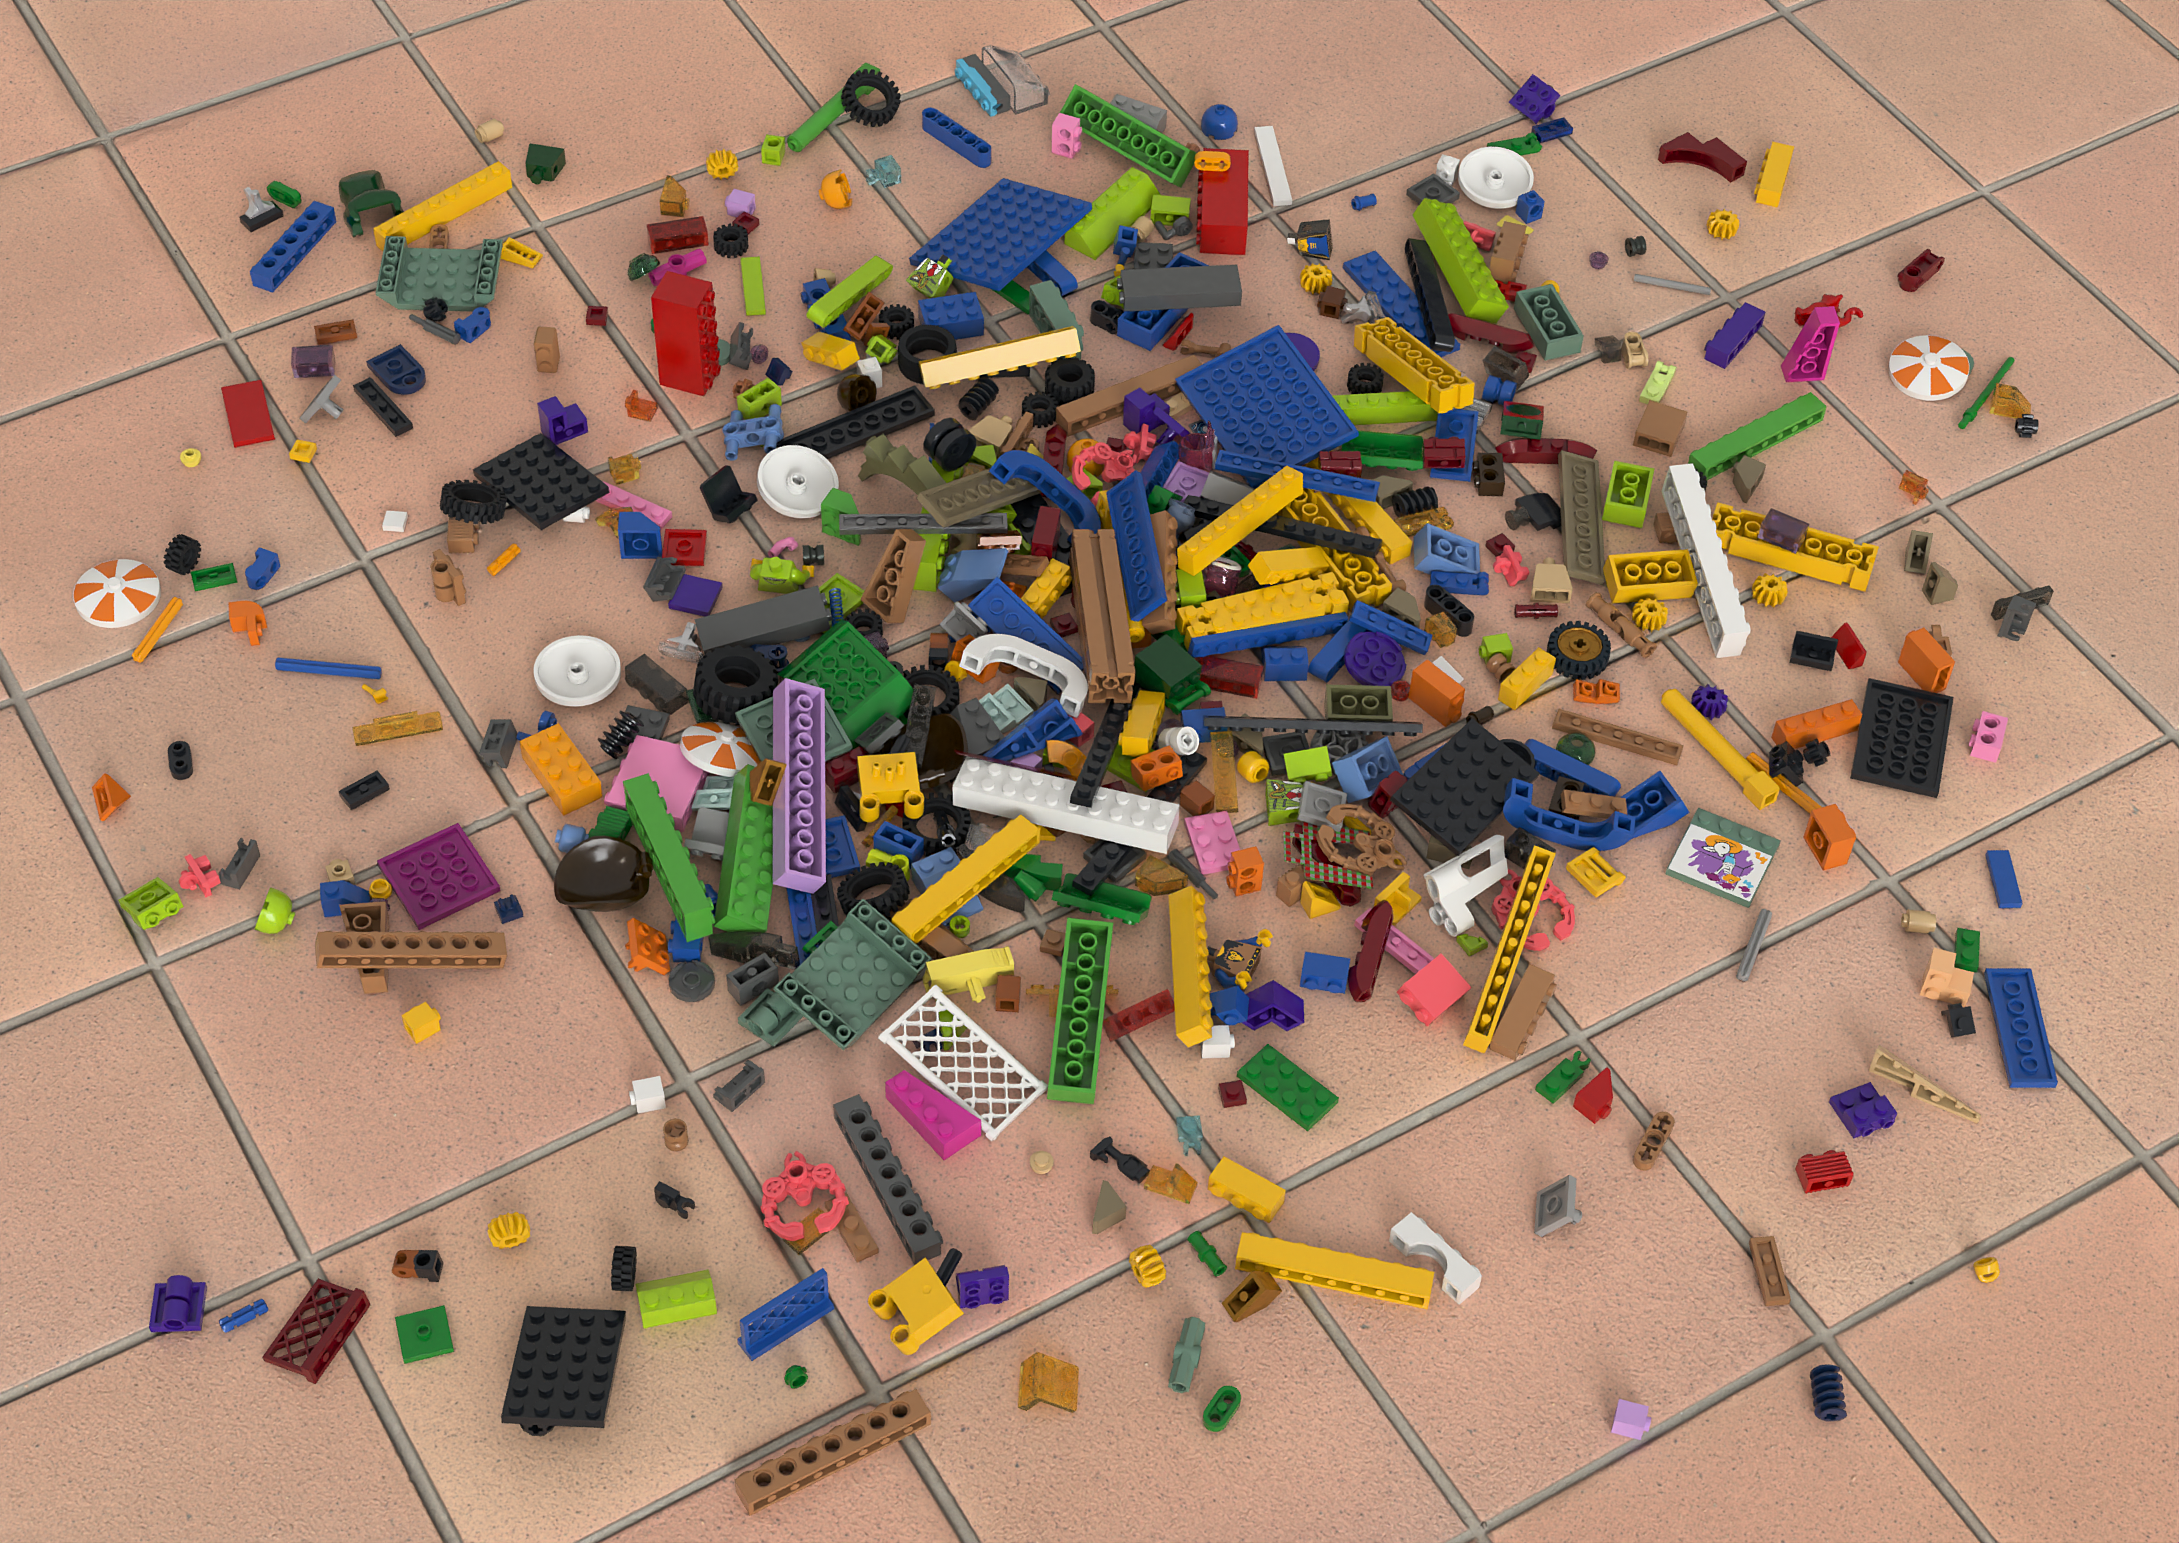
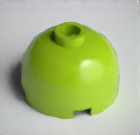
[254,887,296,934]

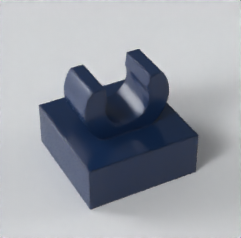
[765,358,793,385]
[494,894,524,924]
[913,1028,943,1052]

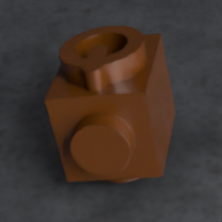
[1317,286,1348,320]

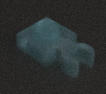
[1176,1115,1203,1156]

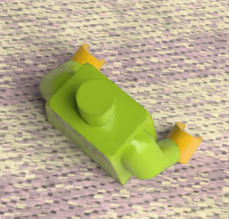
[750,557,815,594]

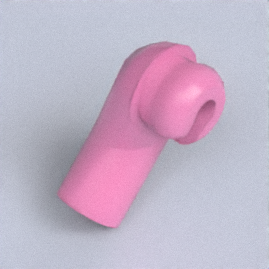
[768,537,798,558]

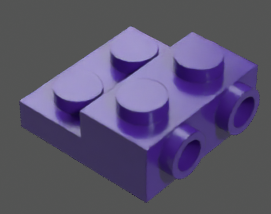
[1829,1082,1897,1139]

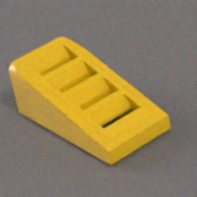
[501,237,543,268]

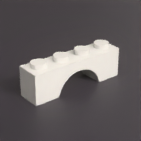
[1389,1212,1482,1304]

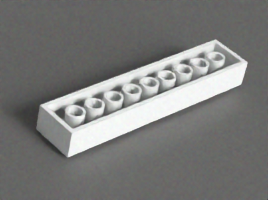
[1661,463,1750,658]
[952,756,1179,854]

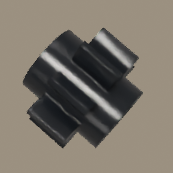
[423,297,448,322]
[2015,414,2039,438]
[1803,739,1830,767]

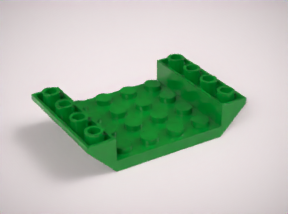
[777,619,920,750]

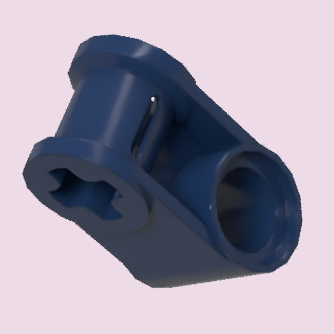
[750,644,789,673]

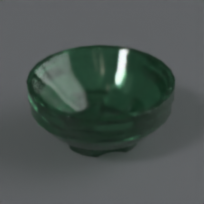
[627,253,660,281]
[1556,733,1595,765]

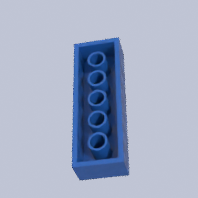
[1117,252,1209,351]

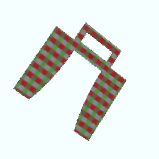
[1283,821,1373,889]

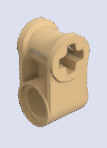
[1621,332,1648,369]

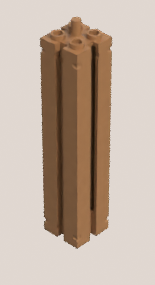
[1069,529,1135,703]

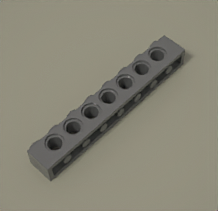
[833,1094,943,1265]

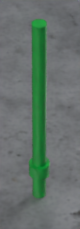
[1958,357,2015,429]

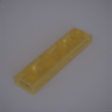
[1210,731,1238,813]

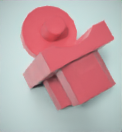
[1463,221,1496,251]
[1123,423,1157,464]
[1493,545,1530,586]
[179,854,221,897]

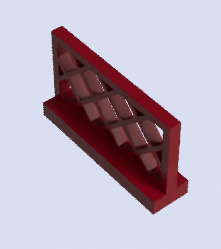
[262,1278,371,1384]

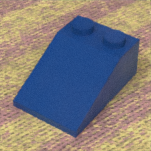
[1620,771,1690,839]

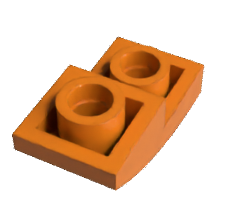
[1573,679,1620,704]

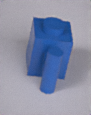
[1113,225,1138,266]

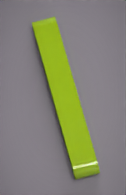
[806,255,893,328]

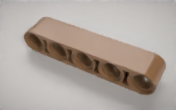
[883,902,968,960]

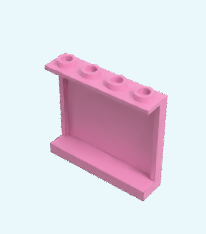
[604,735,710,832]

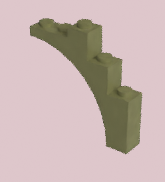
[858,434,946,495]

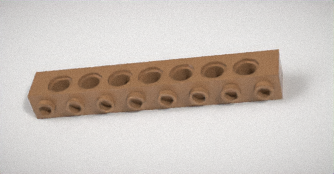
[315,931,507,968]
[734,1389,931,1516]

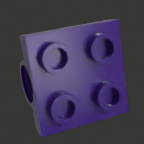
[1509,74,1560,124]
[956,1265,1009,1309]
[149,1275,207,1332]

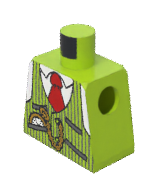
[906,254,953,298]
[1265,779,1303,826]

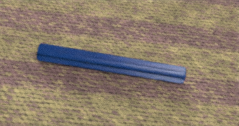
[275,657,382,679]

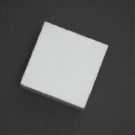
[382,511,408,532]

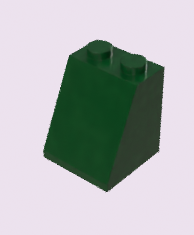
[1134,634,1202,700]

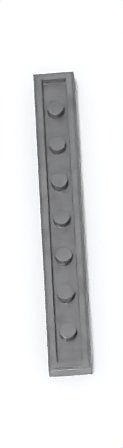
[839,513,1008,535]

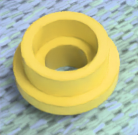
[180,448,201,467]

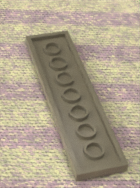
[1558,450,1605,585]
[917,468,1042,528]

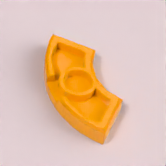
[1046,740,1087,781]

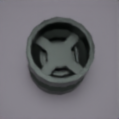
[803,545,824,566]

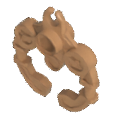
[1316,804,1407,876]

